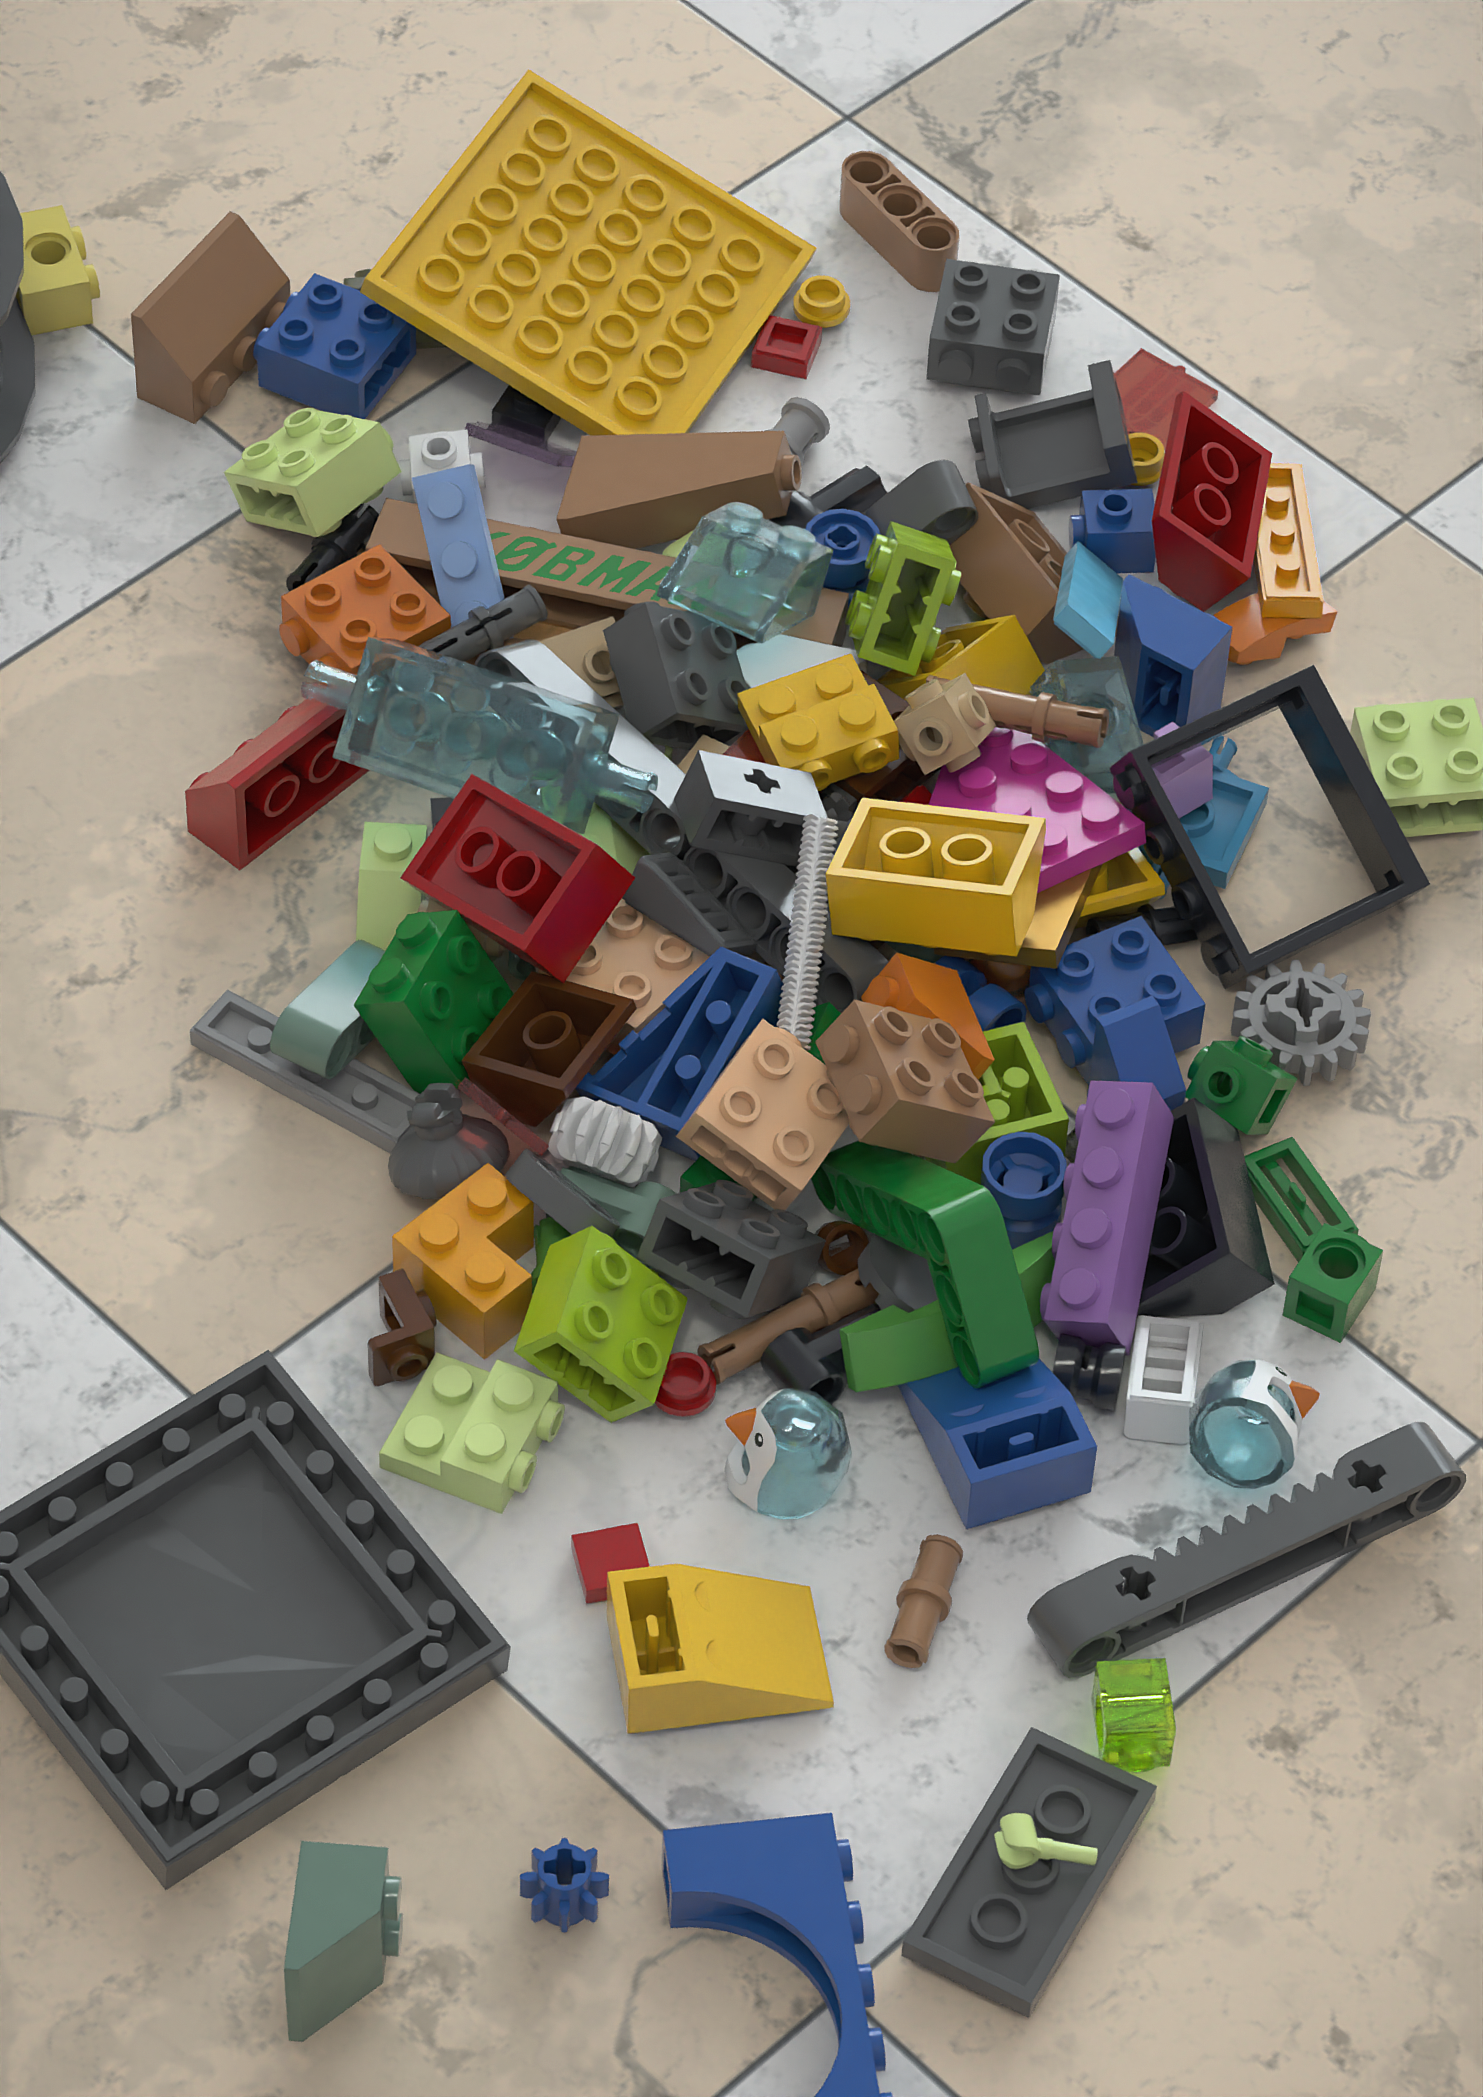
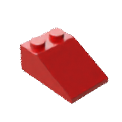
[400,774,636,983]

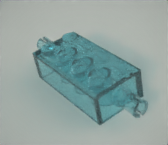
[301,637,658,834]

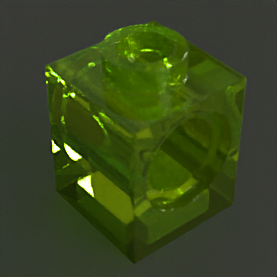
[1091,1658,1176,1773]

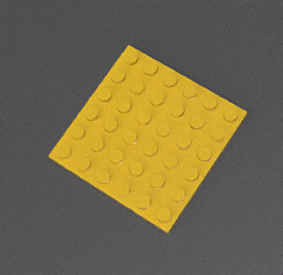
[360,69,817,436]

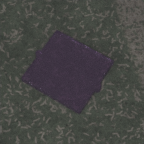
[465,421,577,467]

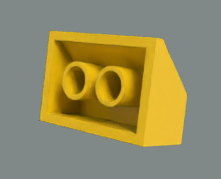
[825,798,1046,957]

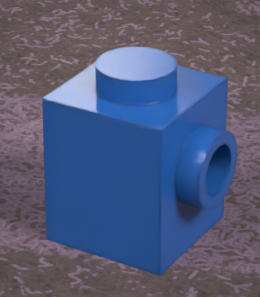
[1069,489,1156,573]

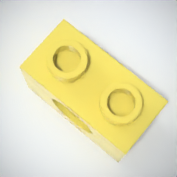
[15,205,100,335]

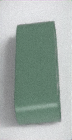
[270,939,385,1079]

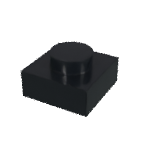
[492,385,562,445]

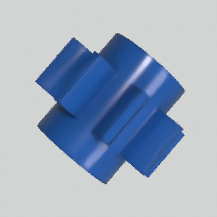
[520,1838,609,1933]

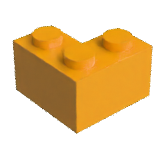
[392,1163,534,1360]

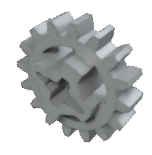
[1231,960,1371,1086]

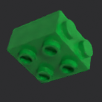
[354,910,514,1094]

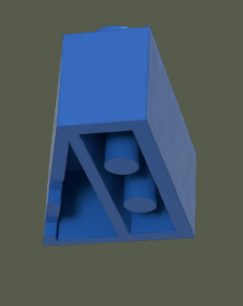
[575,947,784,1161]

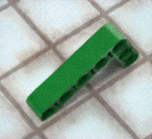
[811,1140,1039,1388]

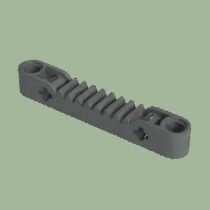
[1027,1422,1466,1678]

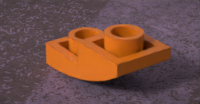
[1213,593,1337,665]

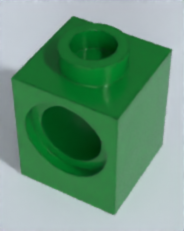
[1282,1223,1383,1343]

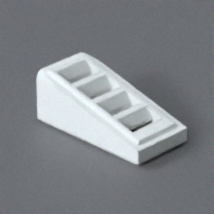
[1124,1315,1204,1445]

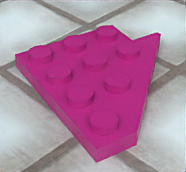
[929,727,1146,893]

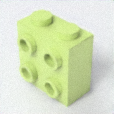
[224,408,401,537]
[1350,697,1483,837]

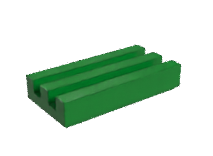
[1244,1137,1359,1262]

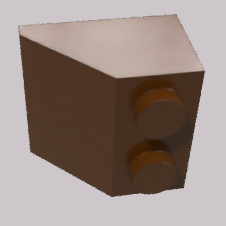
[461,971,637,1128]

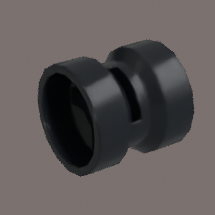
[1053,1334,1126,1411]

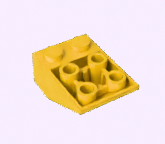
[607,1564,834,1734]

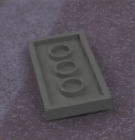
[901,1727,1157,2018]

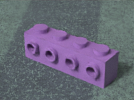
[1040,1081,1174,1356]

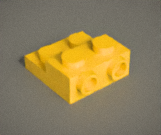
[737,653,899,791]

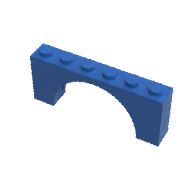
[661,1813,893,2097]

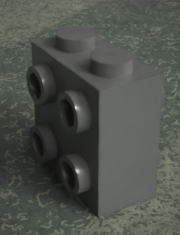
[926,259,1060,395]
[603,601,751,750]
[636,1180,826,1319]

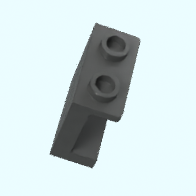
[968,360,1137,509]

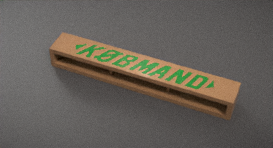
[366,498,849,651]

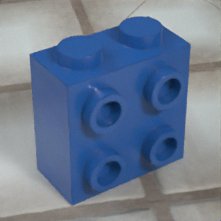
[253,273,416,419]
[1025,916,1206,1084]

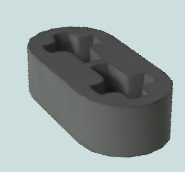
[505,1149,621,1237]

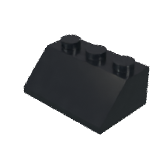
[1136,1098,1275,1318]

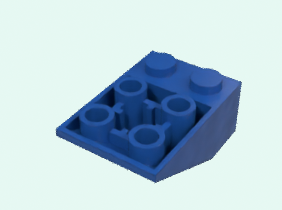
[898,1358,1097,1530]

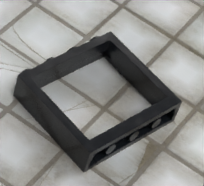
[1109,665,1430,989]

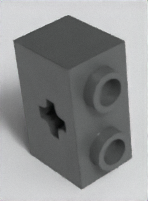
[674,750,827,867]

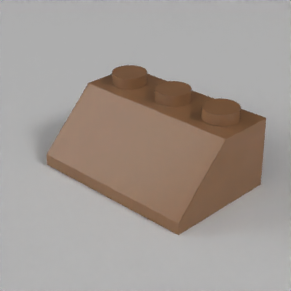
[131,211,291,424]
[949,482,1118,665]

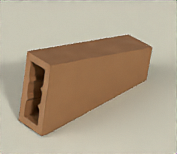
[556,431,802,549]

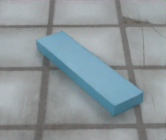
[1053,541,1123,659]

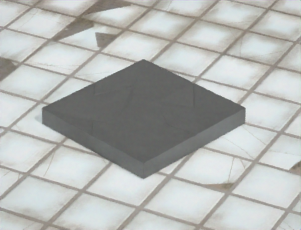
[0,1350,511,1890]

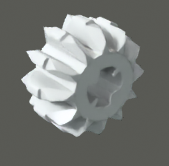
[547,1096,662,1188]

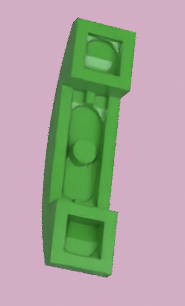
[839,1232,1055,1392]

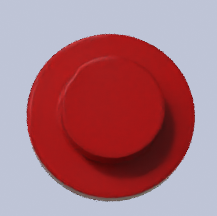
[655,1352,716,1416]

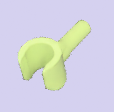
[994,1813,1098,1869]

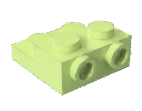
[379,1352,565,1514]

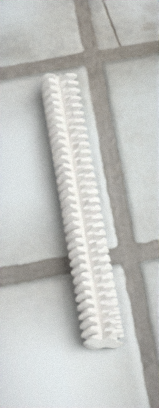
[777,814,838,1051]

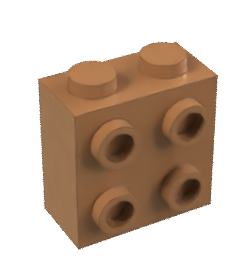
[815,999,995,1163]

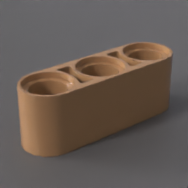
[839,151,959,292]

